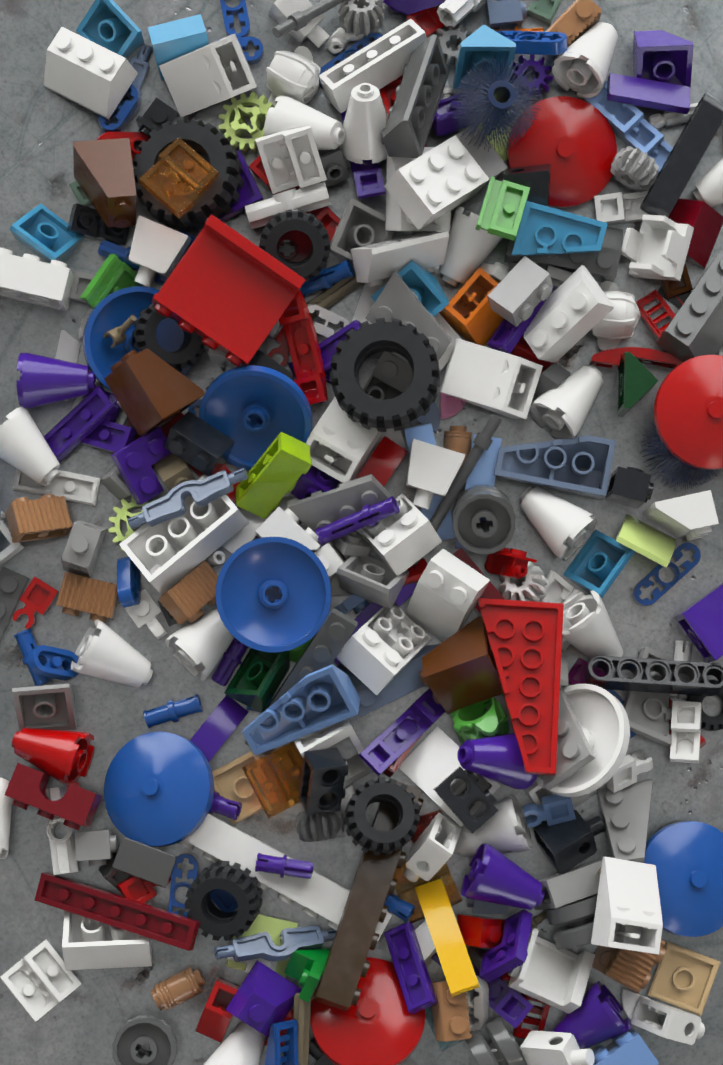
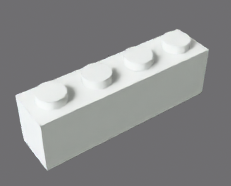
[319,19,427,113]

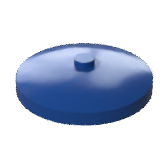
[83,286,191,392]
[199,365,312,470]
[216,537,331,652]
[104,731,214,847]
[644,821,723,937]

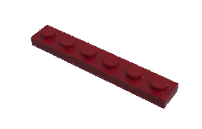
[34,872,200,951]

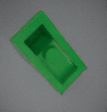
[284,949,330,1003]

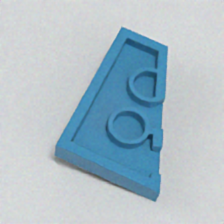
[511,201,608,256]

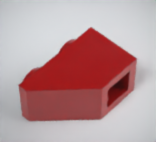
[457,914,506,948]
[195,978,239,1043]

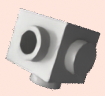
[74,829,118,866]

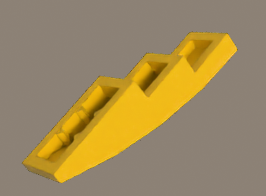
[415,878,480,997]

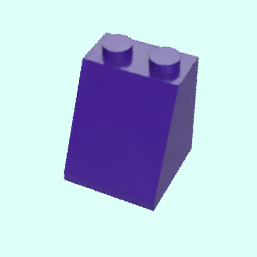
[674,583,723,663]

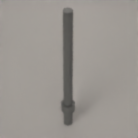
[272,0,346,38]
[414,414,502,565]

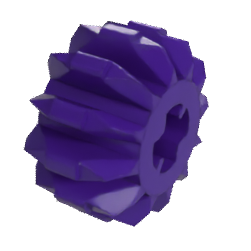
[510,54,554,101]

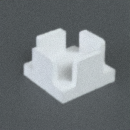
[621,215,694,281]

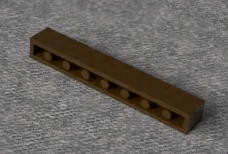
[314,778,424,1012]

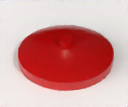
[506,96,617,208]
[654,355,723,470]
[310,958,425,1065]

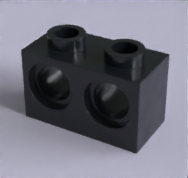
[298,748,349,815]
[433,766,499,834]

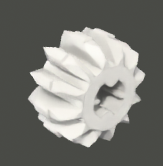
[498,561,548,602]

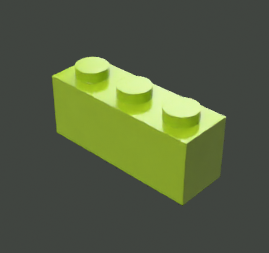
[236,432,312,519]

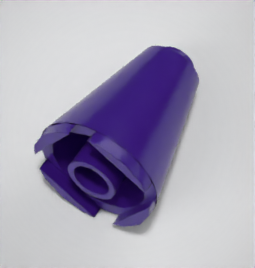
[17,353,96,409]
[457,733,537,790]
[461,843,545,910]
[551,981,632,1049]

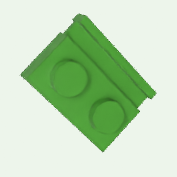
[475,176,530,241]
[80,254,139,310]

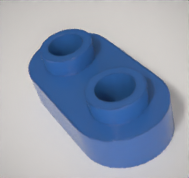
[27,645,79,681]

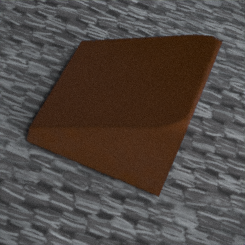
[659,264,693,299]

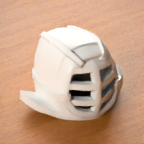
[266,46,320,106]
[591,281,641,351]

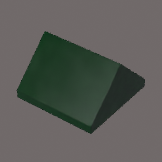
[618,352,658,417]
[224,648,290,713]

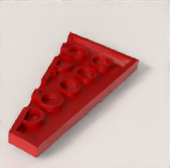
[477,598,564,776]

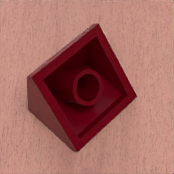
[668,198,723,269]

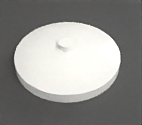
[535,684,630,797]

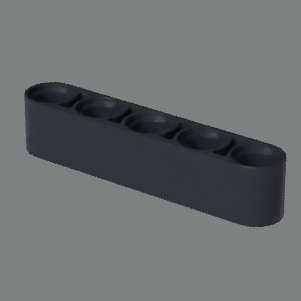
[639,93,723,217]
[584,656,723,696]

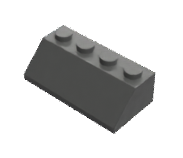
[381,35,449,158]
[504,227,623,282]
[656,249,723,362]

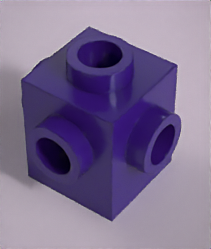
[290,465,340,500]

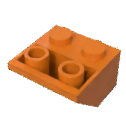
[439,267,504,346]

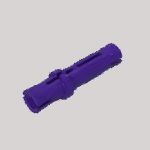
[315,496,400,546]

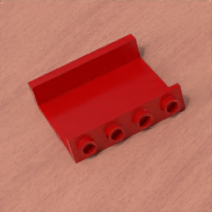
[152,214,306,367]

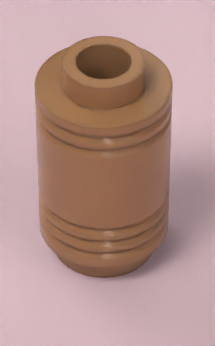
[443,426,472,477]
[151,966,206,1011]

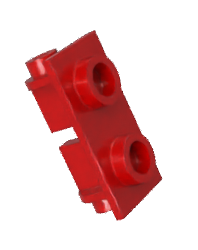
[484,547,537,579]

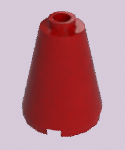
[12,727,94,787]

